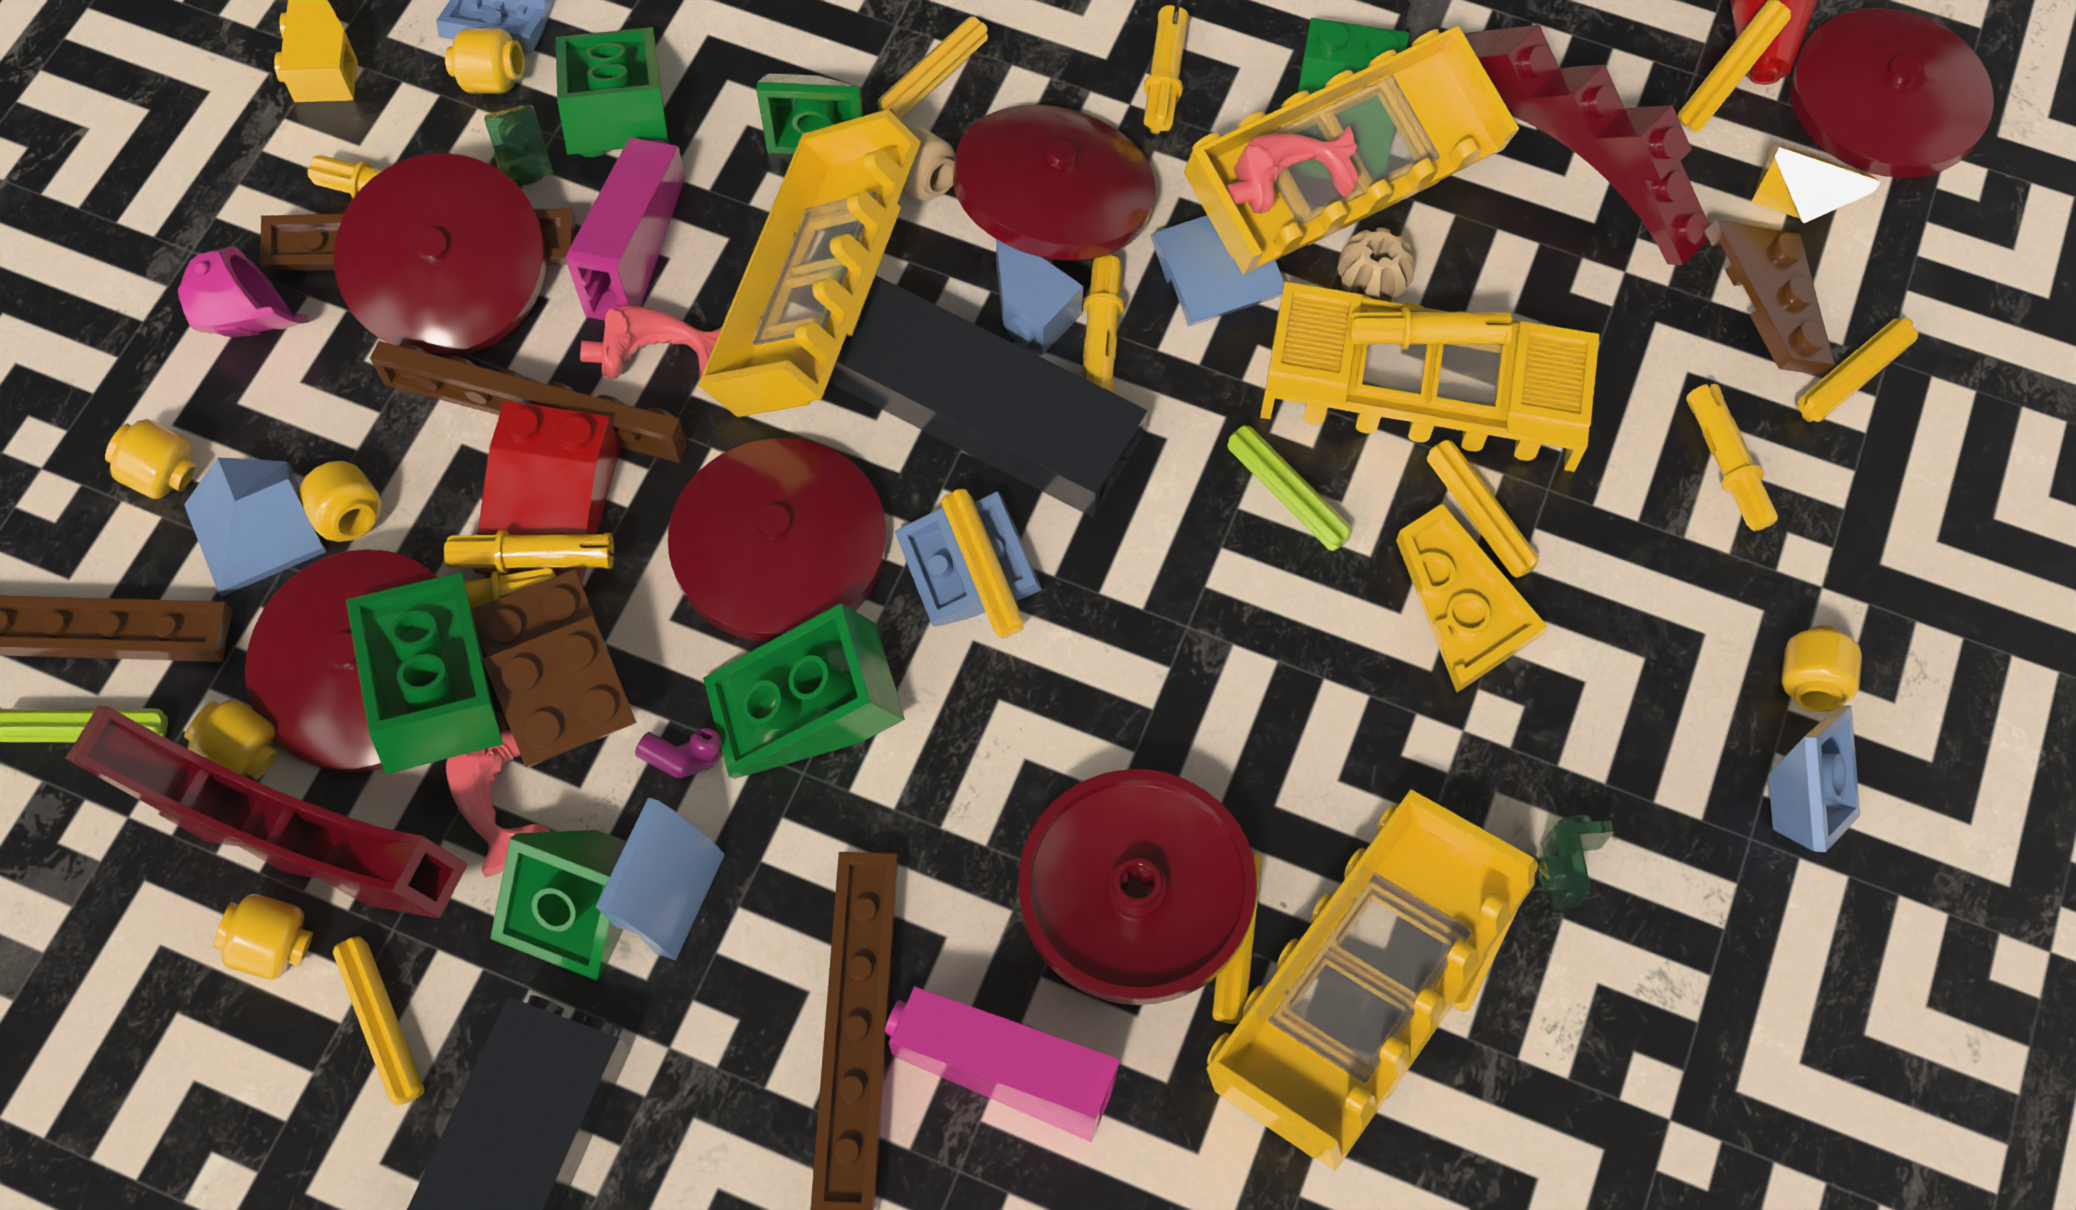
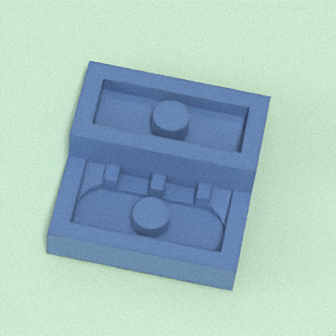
[436,0,554,53]
[1150,215,1284,327]
[895,491,1042,627]
[596,798,725,960]

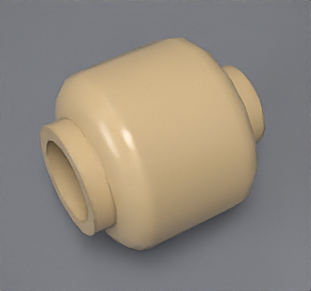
[902,126,956,201]

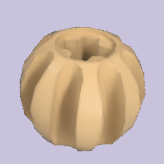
[1338,228,1415,302]

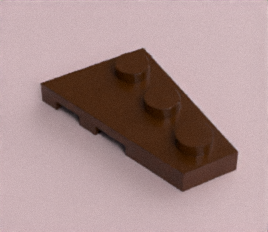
[1704,220,1835,375]

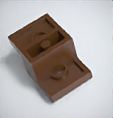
[472,569,637,768]

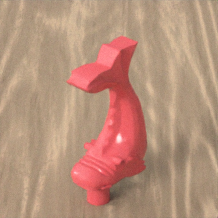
[1226,126,1358,214]
[580,306,721,379]
[446,712,550,878]

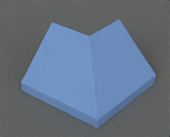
[184,457,326,596]
[1768,705,1860,852]

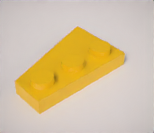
[1396,504,1548,693]

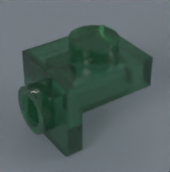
[484,104,554,185]
[1539,815,1613,910]

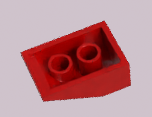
[472,401,621,584]

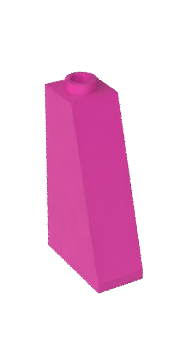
[565,137,686,321]
[885,987,1120,1143]

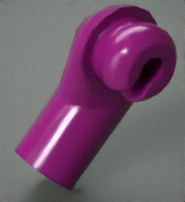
[635,728,722,778]

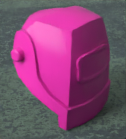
[178,246,310,337]

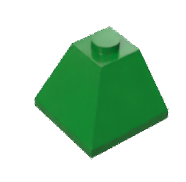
[756,73,863,154]
[490,830,627,981]

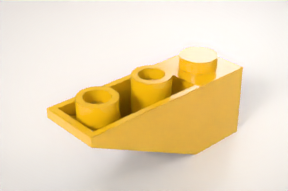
[274,0,358,102]

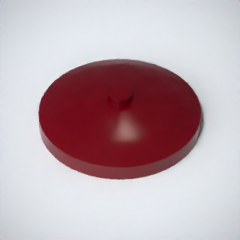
[1789,8,1994,178]
[953,105,1156,260]
[334,153,547,359]
[668,438,887,642]
[245,549,439,773]
[1018,769,1257,1005]

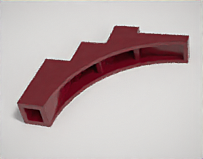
[1463,25,1710,265]
[65,706,468,918]

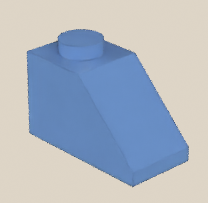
[996,239,1083,355]

